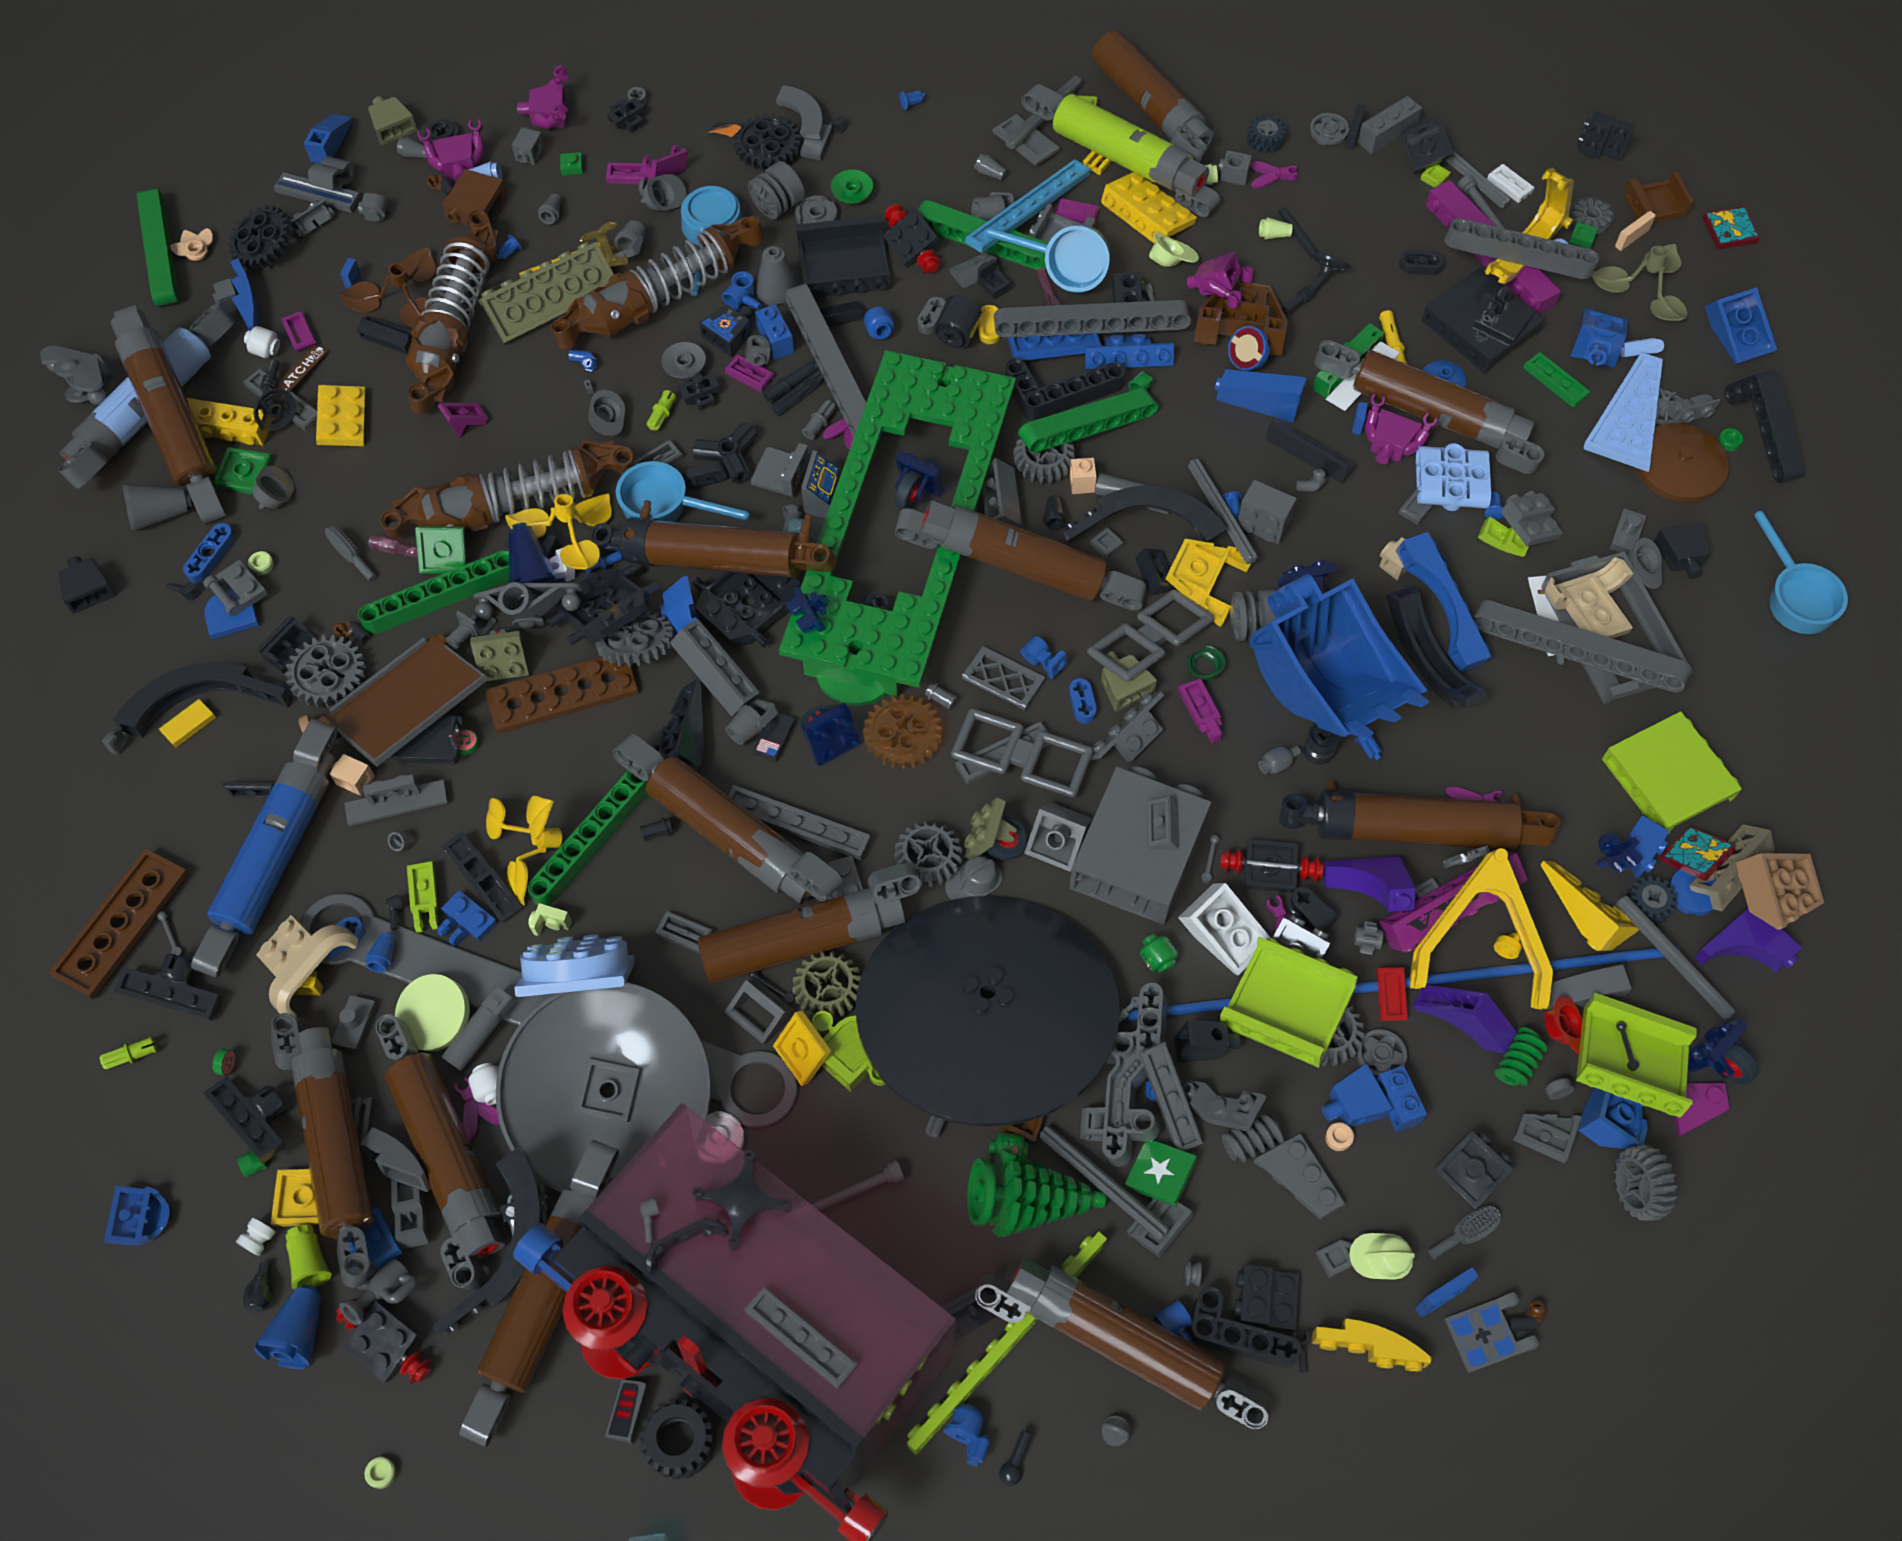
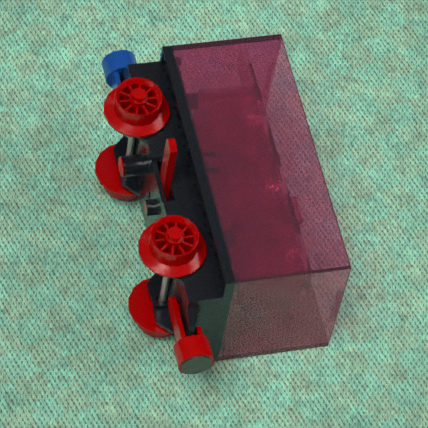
[513,1103,956,1541]

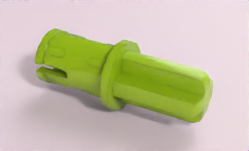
[647,390,677,431]
[100,1036,157,1070]

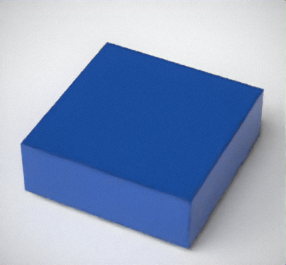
[340,258,361,289]
[1352,402,1368,435]

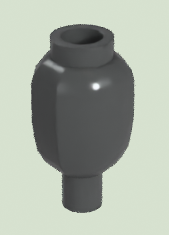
[1258,746,1301,774]

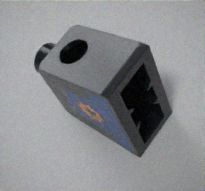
[699,305,753,358]

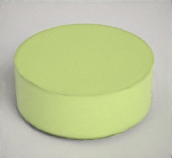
[248,551,274,575]
[365,1457,396,1489]

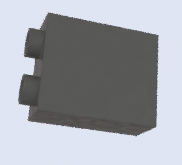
[1069,766,1211,925]

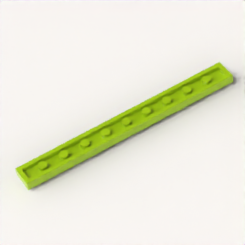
[907,1232,1107,1455]

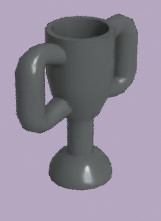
[339,1259,418,1325]

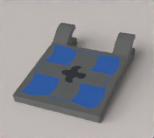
[1444,1292,1539,1374]

